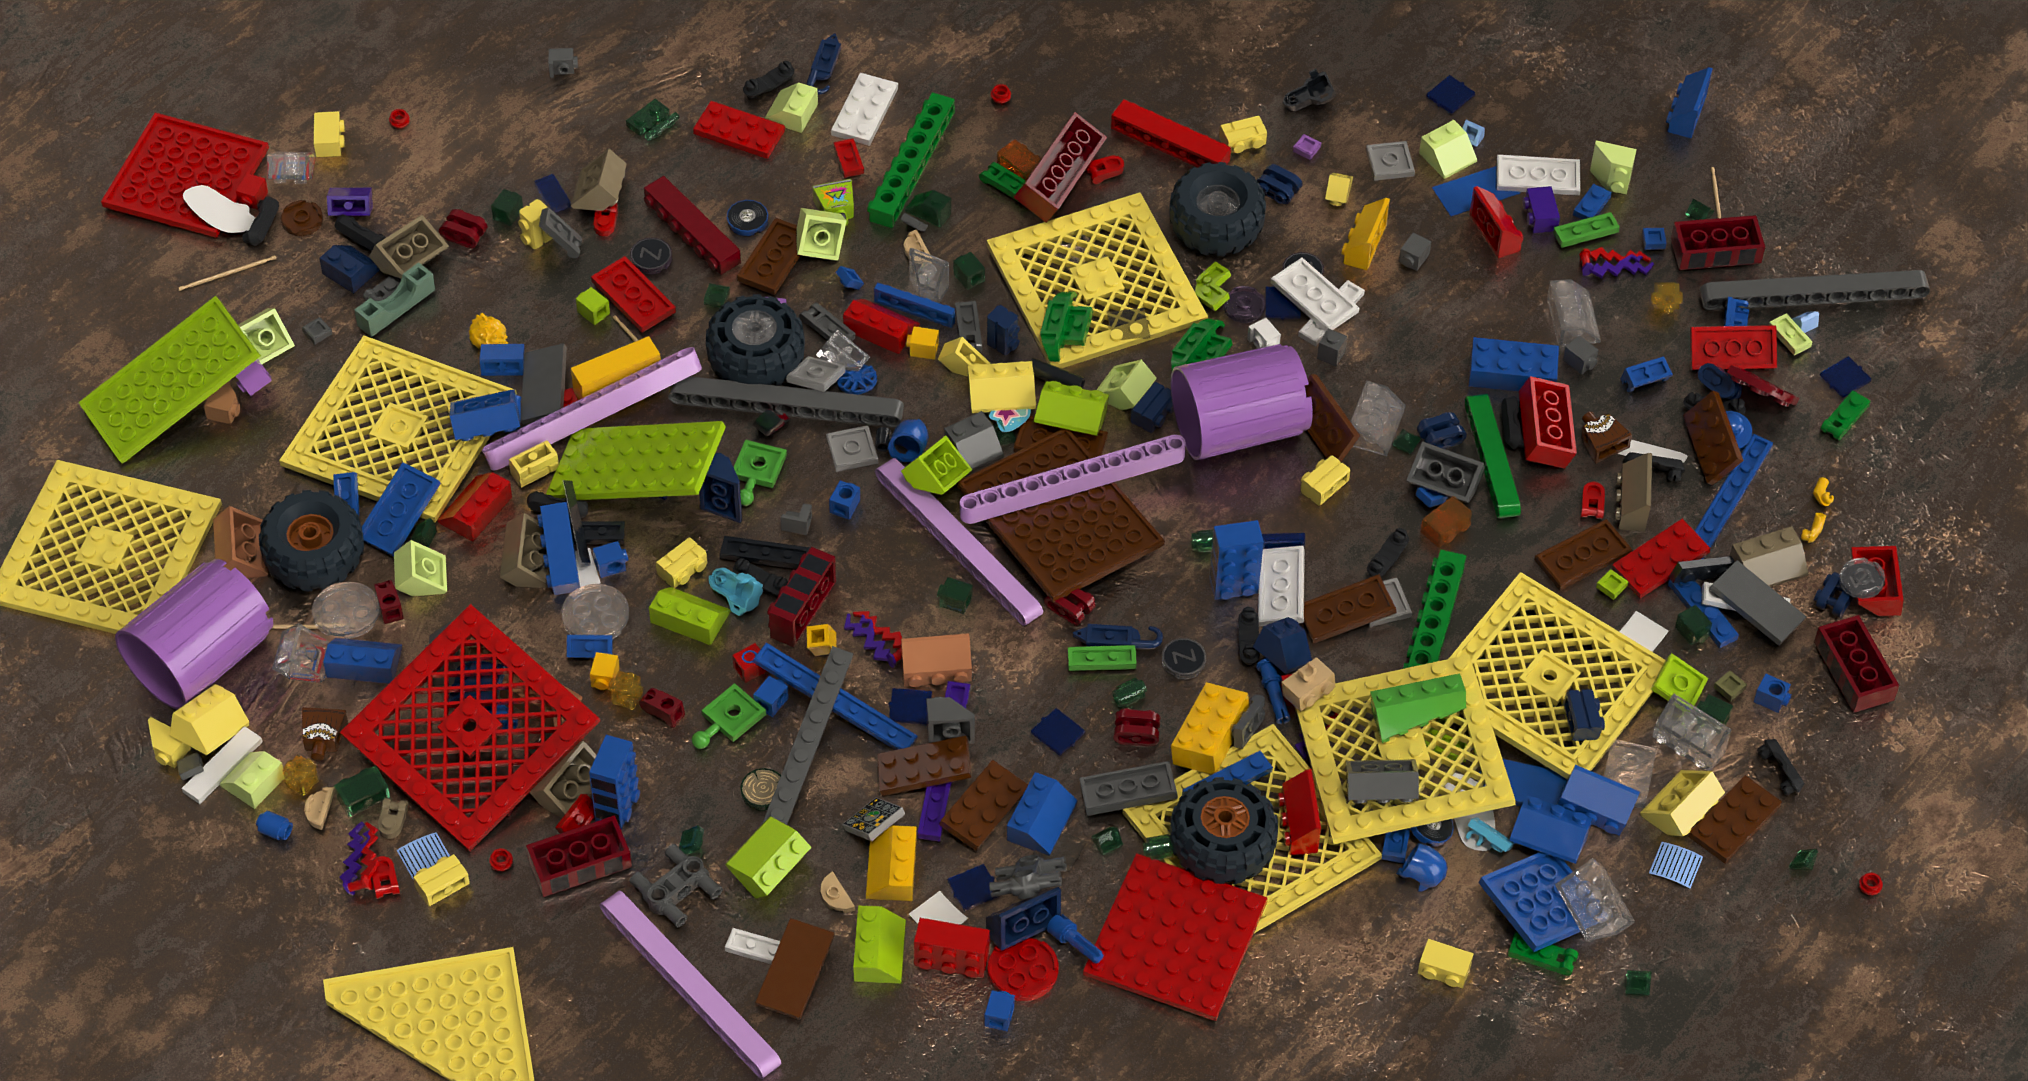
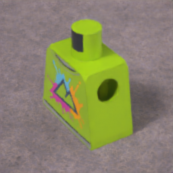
[813,179,854,225]

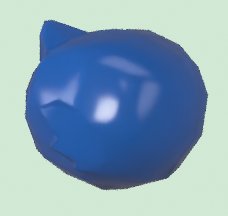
[888,419,929,462]
[1396,843,1448,892]

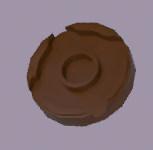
[281,200,323,236]

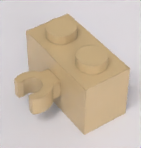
[1282,657,1336,712]

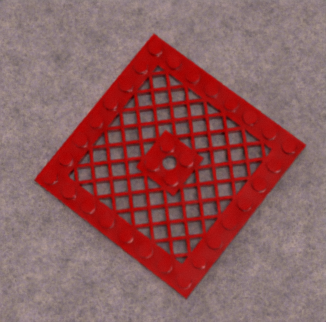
[340,604,600,852]

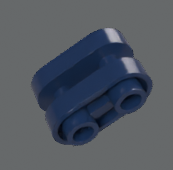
[1256,164,1303,205]
[1698,363,1742,400]
[1417,412,1467,449]
[1813,572,1854,618]

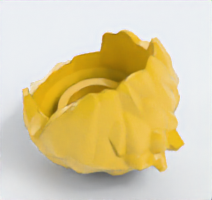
[469,313,508,349]

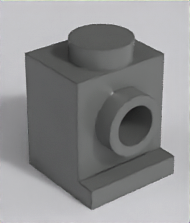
[548,48,578,78]

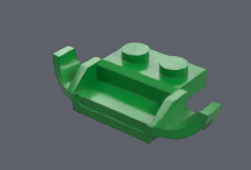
[1040,291,1093,362]
[1171,319,1233,370]

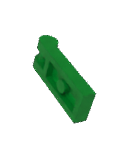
[979,162,1025,201]
[1820,390,1871,441]
[1508,933,1579,976]

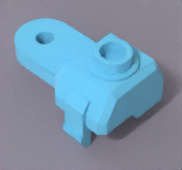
[709,567,763,616]

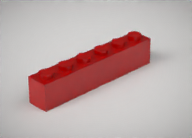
[1111,99,1231,168]

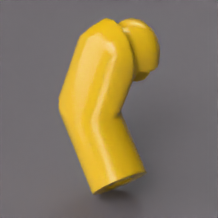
[1813,477,1834,506]
[1801,513,1826,543]

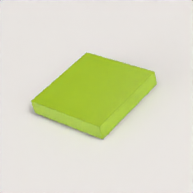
[1651,653,1709,714]

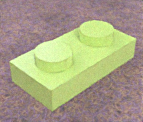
[1769,313,1812,355]

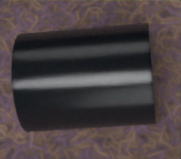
[875,427,891,452]

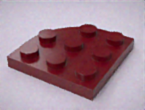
[1727,365,1800,407]

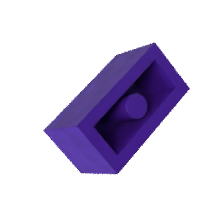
[1522,186,1560,233]
[327,187,373,216]

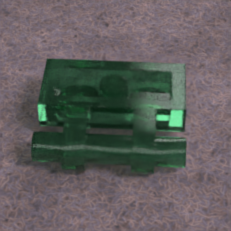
[626,98,680,141]

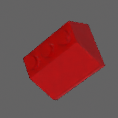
[1469,186,1523,259]
[843,299,920,354]
[437,472,512,542]
[1851,546,1904,616]
[1278,769,1321,855]

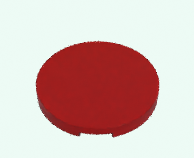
[987,938,1059,1001]

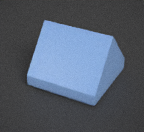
[1463,120,1485,147]
[1792,311,1819,333]

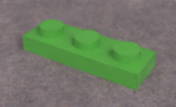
[1553,212,1620,248]
[1067,645,1136,671]

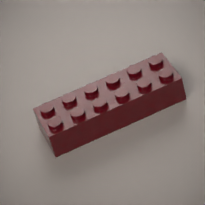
[1014,112,1107,223]

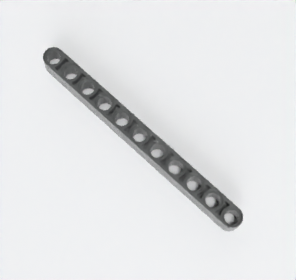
[1700,270,1930,311]
[668,376,904,428]

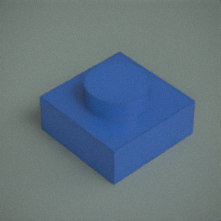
[1642,228,1667,250]
[836,266,864,290]
[1416,487,1448,508]

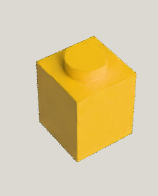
[906,327,939,360]
[807,624,837,656]
[590,652,620,690]

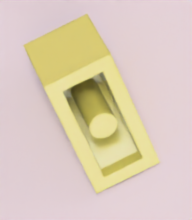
[1325,173,1353,206]
[938,337,990,376]
[148,717,191,768]

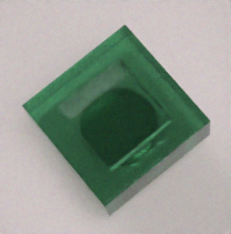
[704,283,730,308]
[679,825,705,855]

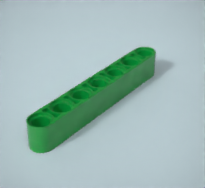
[1465,394,1521,519]

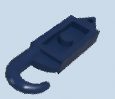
[806,33,841,95]
[1073,624,1163,649]

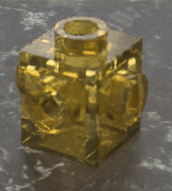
[1651,282,1683,314]
[609,671,644,710]
[283,754,319,796]

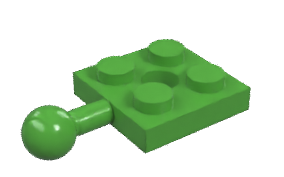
[734,440,787,506]
[692,683,766,749]

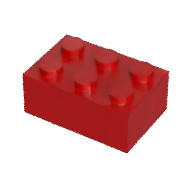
[914,917,990,978]

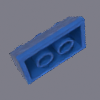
[1666,67,1713,138]
[450,389,520,441]
[323,638,402,684]
[1556,765,1640,836]
[1007,772,1078,857]
[1509,796,1593,864]

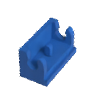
[1723,296,1749,326]
[480,344,525,376]
[1620,356,1673,392]

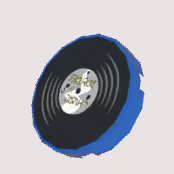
[727,200,769,236]
[1410,819,1454,847]

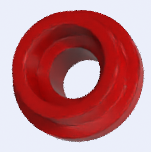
[991,84,1011,103]
[389,109,410,128]
[489,848,513,871]
[1859,872,1883,895]

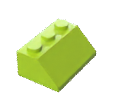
[1034,381,1109,436]
[901,436,973,495]
[649,587,731,645]
[725,816,811,899]
[853,905,906,984]

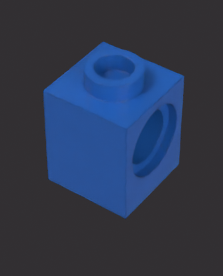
[829,480,860,520]
[593,541,628,578]
[1754,674,1792,713]
[753,676,788,717]
[984,990,1015,1032]

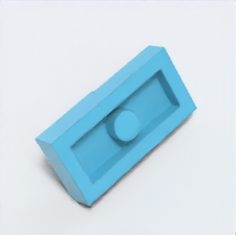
[1466,817,1515,853]

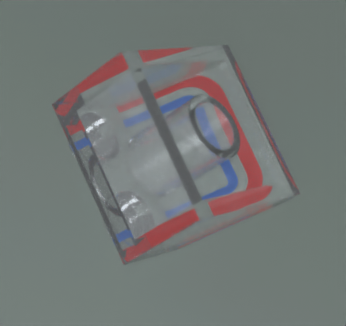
[267,151,316,184]
[272,623,329,683]

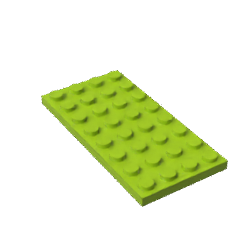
[78,296,261,464]
[546,421,726,500]

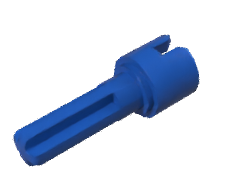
[1047,914,1104,963]

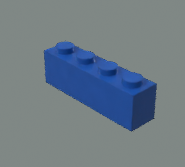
[537,502,581,595]

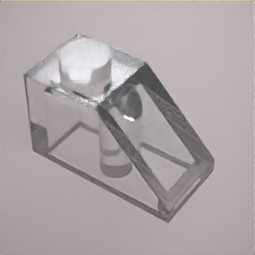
[816,330,870,371]

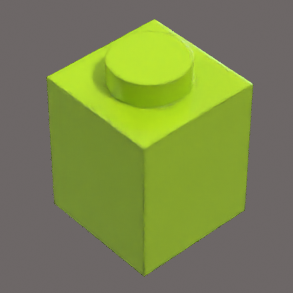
[576,287,610,326]

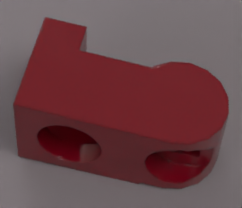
[374,580,404,624]
[639,688,685,729]

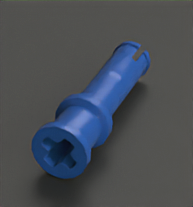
[1256,658,1291,724]

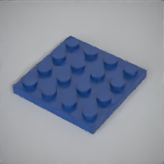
[1478,852,1608,952]

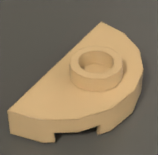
[903,229,933,265]
[304,787,335,830]
[820,871,855,913]

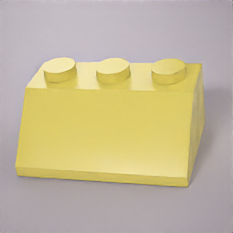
[967,361,1036,413]
[170,684,249,755]
[1640,770,1725,836]

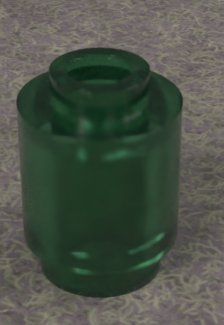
[1191,529,1214,553]
[1112,677,1147,707]
[1143,834,1174,860]

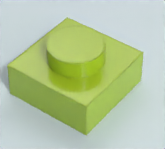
[1596,569,1628,600]

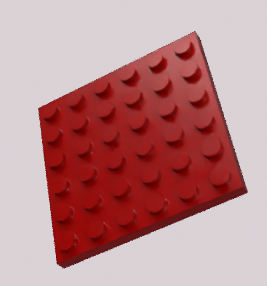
[101,113,269,238]
[1083,853,1268,1021]

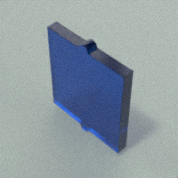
[1426,75,1475,114]
[1265,286,1301,320]
[1820,356,1872,398]
[888,688,932,725]
[1031,708,1086,756]
[947,864,999,911]

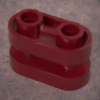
[439,209,488,248]
[1044,588,1096,626]
[1113,708,1161,747]

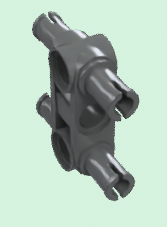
[630,844,723,927]
[990,855,1067,899]

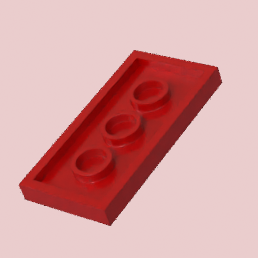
[693,101,785,159]
[591,256,676,333]
[1690,325,1777,370]
[1612,518,1711,599]

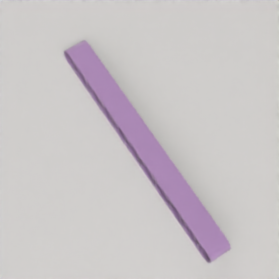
[482,347,702,470]
[960,435,1186,524]
[875,458,1043,626]
[600,890,782,1079]

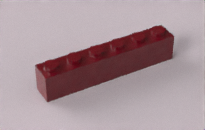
[644,176,741,275]

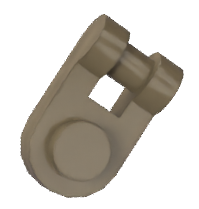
[378,798,409,839]

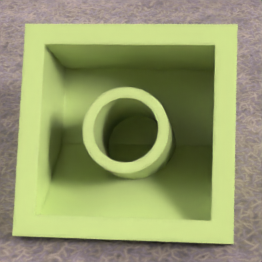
[765,82,818,133]
[1419,120,1477,179]
[1590,141,1637,194]
[797,208,847,261]
[238,308,295,364]
[1097,359,1156,410]
[394,540,447,596]
[219,751,286,809]

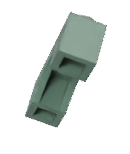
[354,262,435,337]

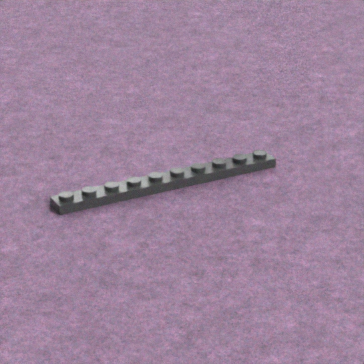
[762,646,854,825]

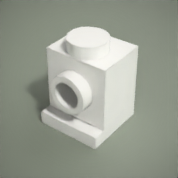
[1247,318,1281,348]

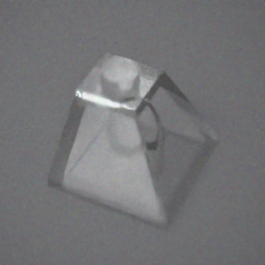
[909,248,949,303]

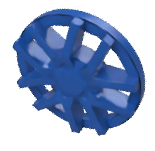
[837,362,877,395]

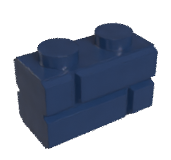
[987,305,1020,356]
[1131,382,1174,433]
[1563,689,1605,741]

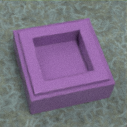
[1293,134,1321,160]

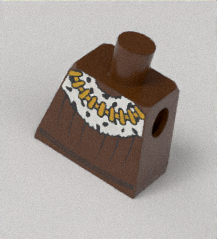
[1581,411,1632,464]
[302,707,348,761]

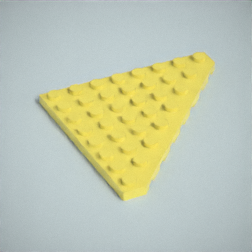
[323,947,534,1081]

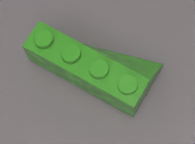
[1370,673,1466,743]

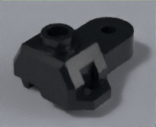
[1283,69,1336,111]

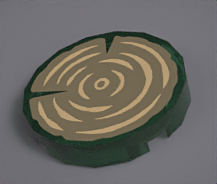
[740,768,781,811]

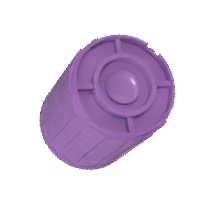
[1171,344,1312,460]
[115,559,273,710]

